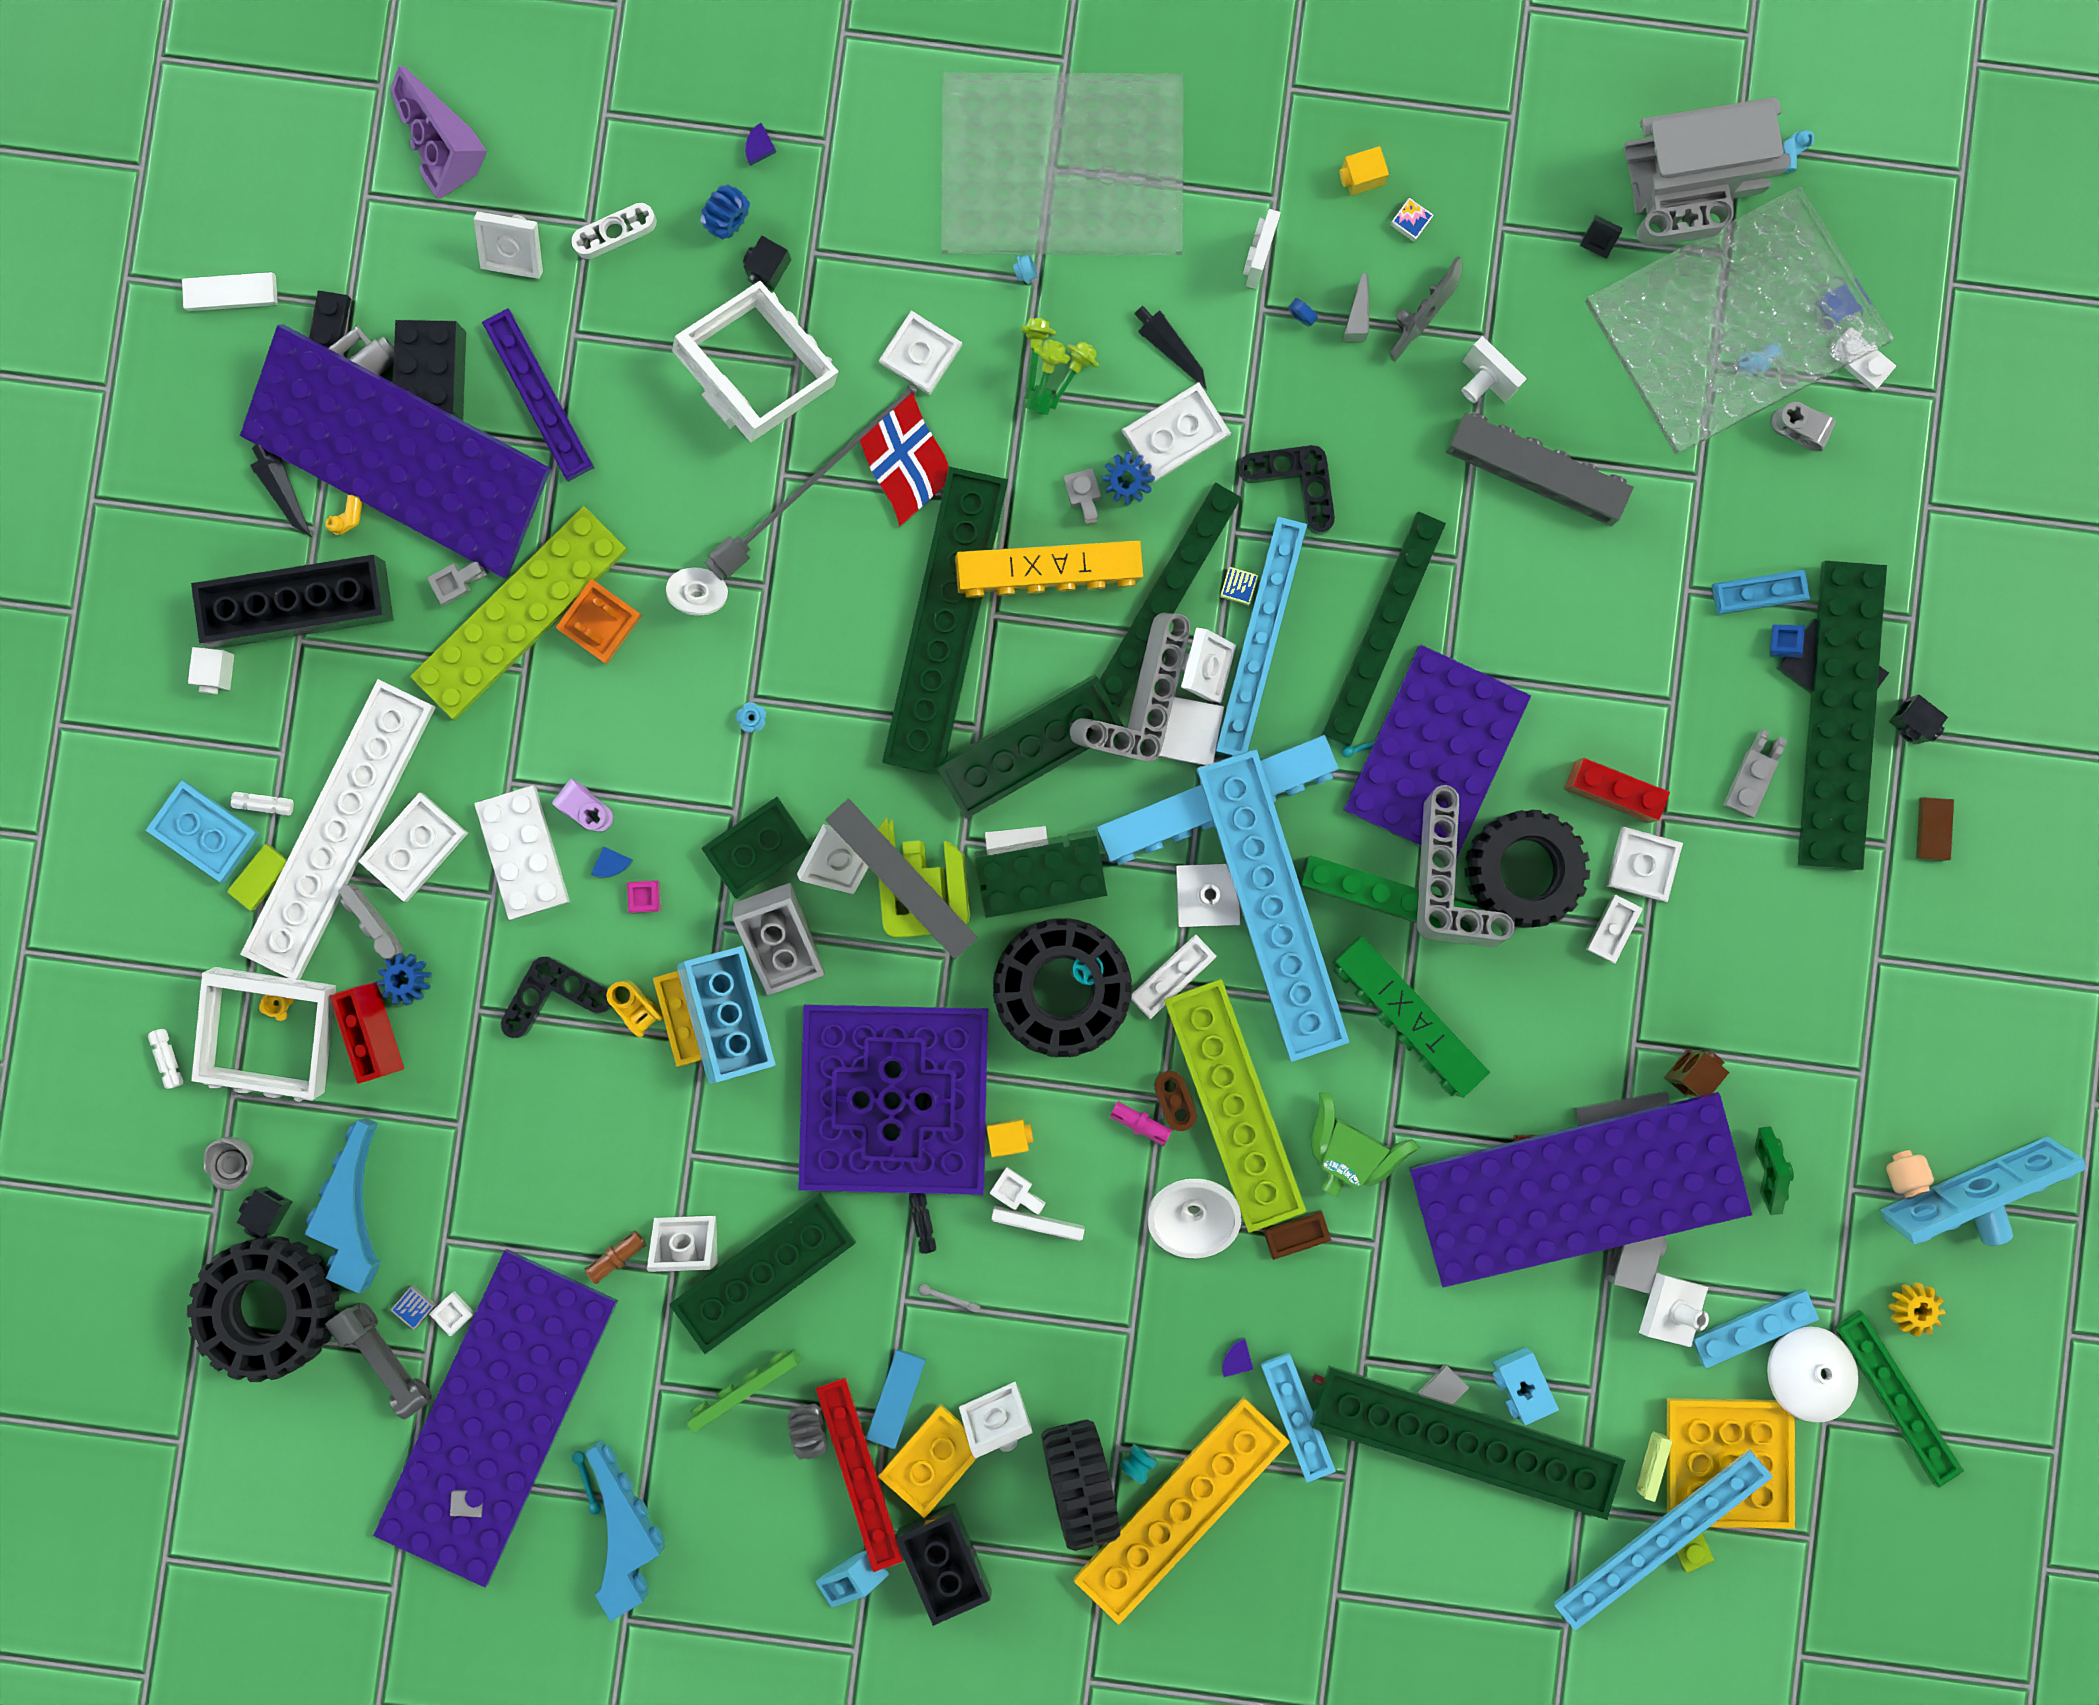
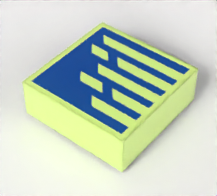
[1220,567,1258,606]

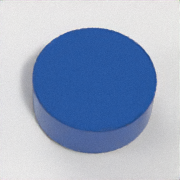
[1288,298,1318,327]

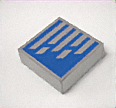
[391,1285,437,1330]

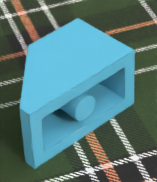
[815,1551,889,1608]

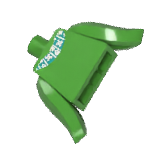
[1311,1092,1420,1197]

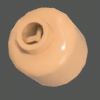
[1886,1150,1934,1198]

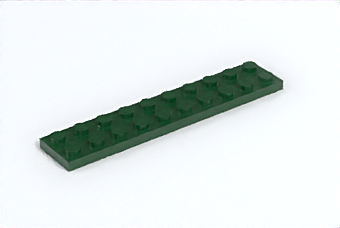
[882,466,1009,776]
[1798,560,1887,870]
[1310,1365,1626,1520]

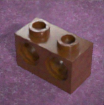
[1664,1049,1730,1098]

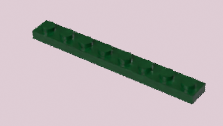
[1099,482,1241,707]
[1321,511,1446,746]

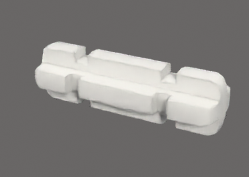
[231,792,294,816]
[148,1029,183,1089]

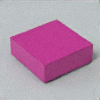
[627,880,661,913]

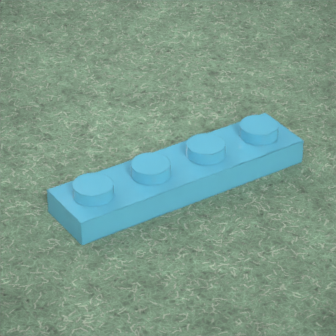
[1692,1289,1819,1368]
[1260,1352,1336,1483]

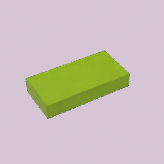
[227,844,288,911]

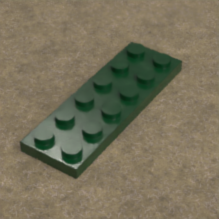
[935,674,1124,819]
[669,1192,856,1354]

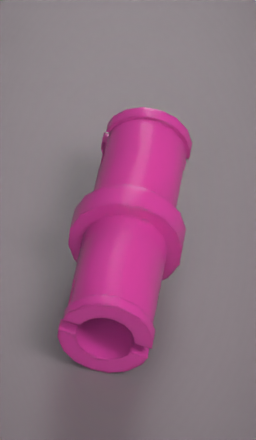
[1109,1101,1173,1147]

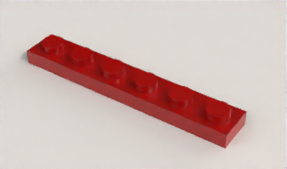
[816,1377,904,1572]

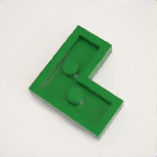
[1755,1126,1794,1215]

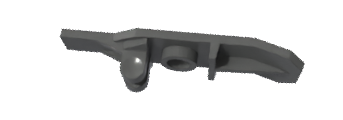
[1389,256,1463,362]

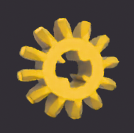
[1888,1282,1947,1337]

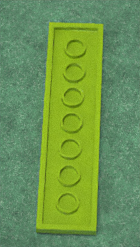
[410,506,629,720]
[1164,979,1307,1233]

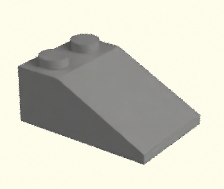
[732,883,825,996]

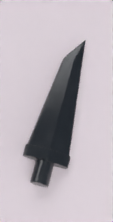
[1135,306,1207,390]
[250,444,312,537]

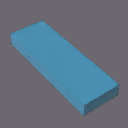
[1712,570,1810,615]
[866,1349,926,1449]

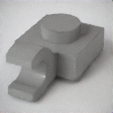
[1063,468,1101,525]
[427,561,488,606]

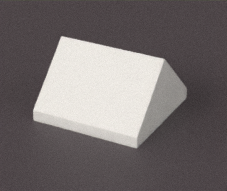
[647,1216,718,1272]

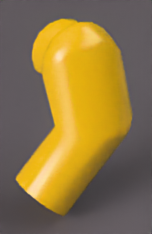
[325,495,362,535]

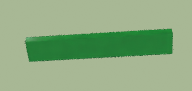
[1833,1310,1964,1488]

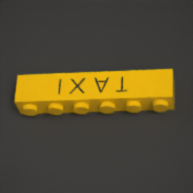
[955,540,1143,598]

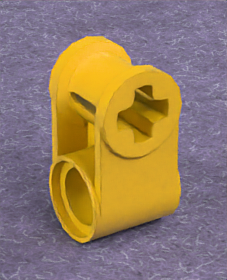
[606,980,663,1038]

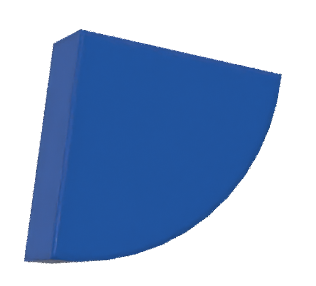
[591,847,633,877]

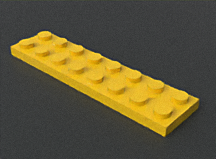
[1073,1396,1290,1625]

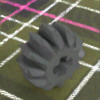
[788,1404,828,1460]

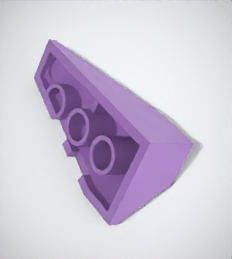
[390,66,487,198]

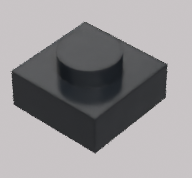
[1580,215,1623,259]

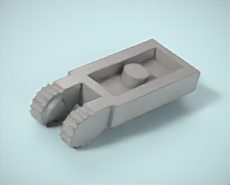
[1723,729,1787,818]
[338,884,403,959]

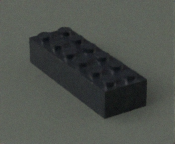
[191,554,394,649]

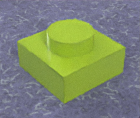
[1675,1533,1715,1573]

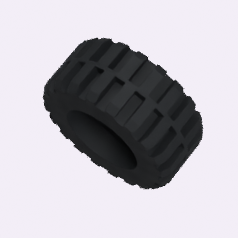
[1464,809,1590,928]
[1041,1419,1121,1551]

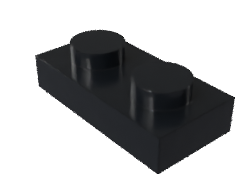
[309,290,351,348]

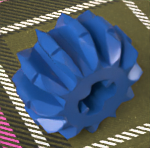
[700,184,750,240]
[1102,451,1155,505]
[377,953,432,1005]

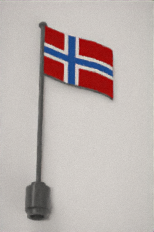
[704,385,949,580]

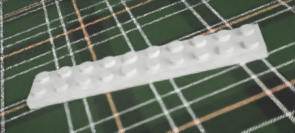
[240,679,436,980]

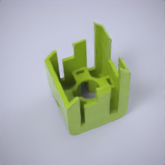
[877,816,971,937]

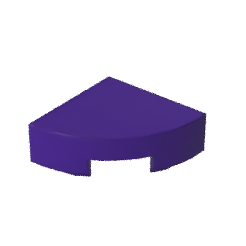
[745,123,776,166]
[1222,1337,1254,1377]

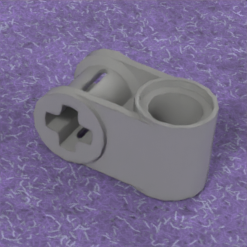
[1771,401,1836,452]

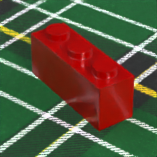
[1564,758,1670,823]
[329,982,404,1084]

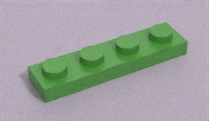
[686,1349,801,1434]

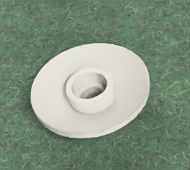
[666,568,728,615]

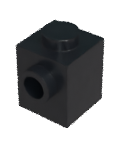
[743,235,791,291]
[1889,694,1948,744]
[236,1187,293,1238]

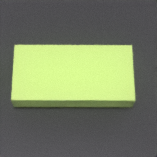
[1636,1431,1672,1502]

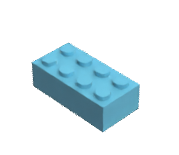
[676,946,776,1084]

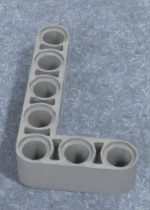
[1070,613,1191,762]
[1417,785,1515,947]

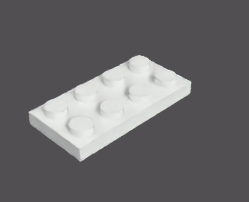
[474,785,570,920]

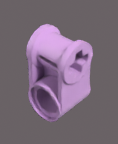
[552,778,614,832]

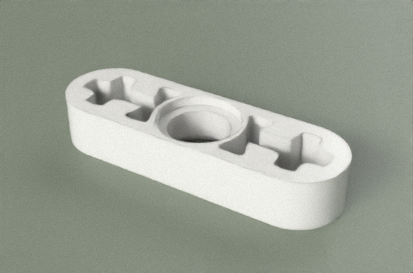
[572,203,657,259]

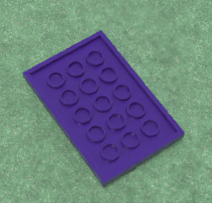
[1343,644,1531,859]

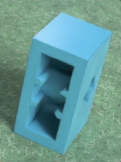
[1492,1347,1559,1426]

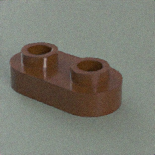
[1154,1071,1197,1131]

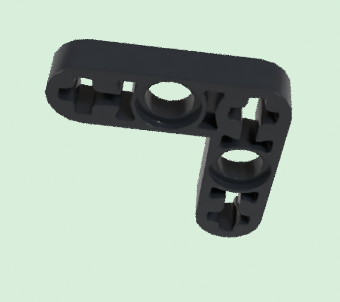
[1238,445,1335,535]
[501,957,612,1038]

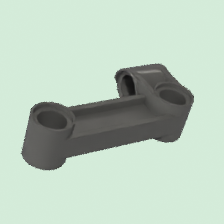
[325,1303,432,1419]

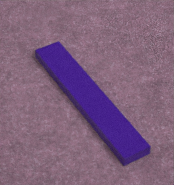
[482,308,595,482]

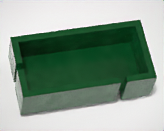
[974,830,1107,918]

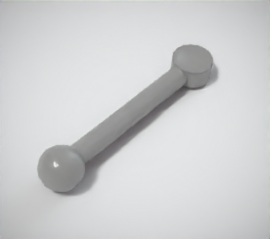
[918,1284,981,1312]

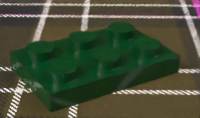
[701,797,811,899]

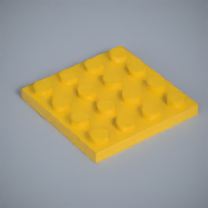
[1667,1398,1795,1529]

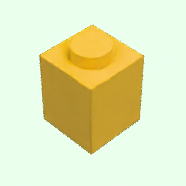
[1339,146,1389,196]
[987,1118,1034,1157]

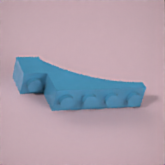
[305,1118,382,1294]
[585,1440,665,1622]

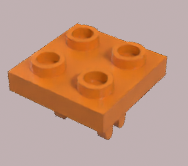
[556,579,643,664]

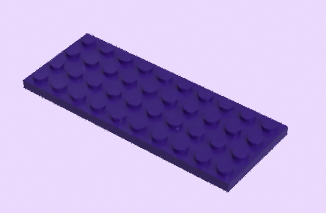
[240,324,552,578]
[1409,1092,1752,1288]
[373,1249,618,1588]

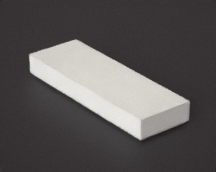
[182,272,278,311]
[1131,934,1217,1019]
[991,1206,1085,1241]

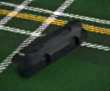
[909,1193,936,1254]

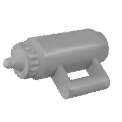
[329,326,394,376]

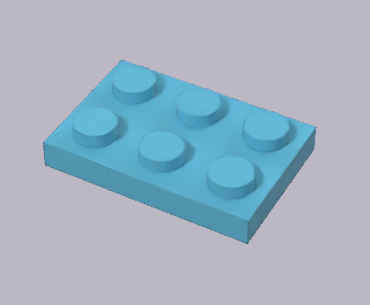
[146,780,260,883]

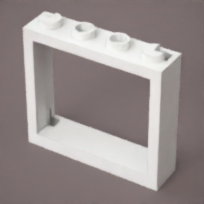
[672,281,839,443]
[192,967,336,1102]

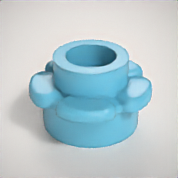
[1013,254,1038,284]
[736,702,766,733]

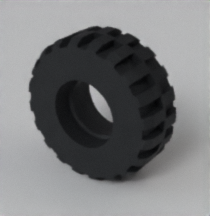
[993,918,1132,1058]
[187,1236,339,1382]

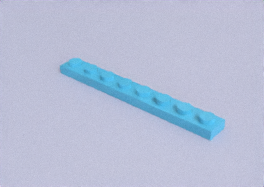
[1215,517,1307,757]
[1554,1449,1773,1631]

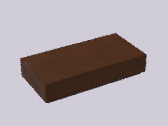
[1916,797,1954,861]
[1263,1210,1332,1260]

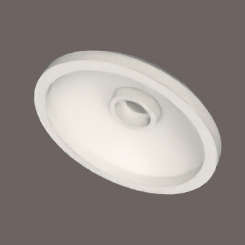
[1148,1179,1241,1258]
[1767,1327,1858,1422]

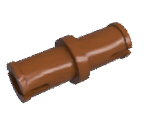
[584,1230,647,1284]

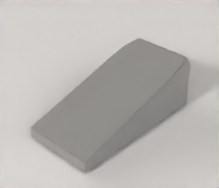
[1342,273,1369,342]

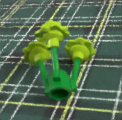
[1020,318,1099,415]

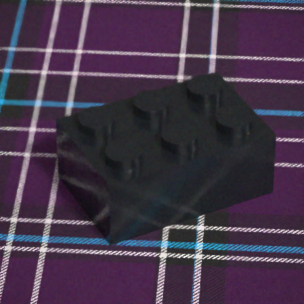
[393,320,466,420]
[895,1503,992,1626]

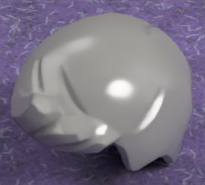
[203,1137,254,1191]

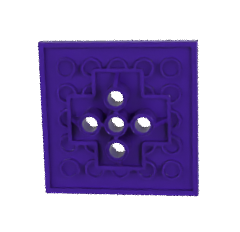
[798,1004,989,1195]

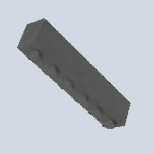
[1445,413,1634,526]

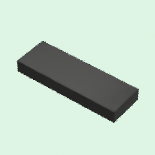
[1574,1091,1670,1126]

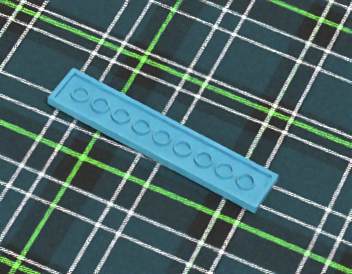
[1196,749,1350,1062]

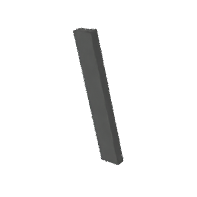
[825,798,978,959]

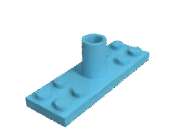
[1880,1136,2087,1246]

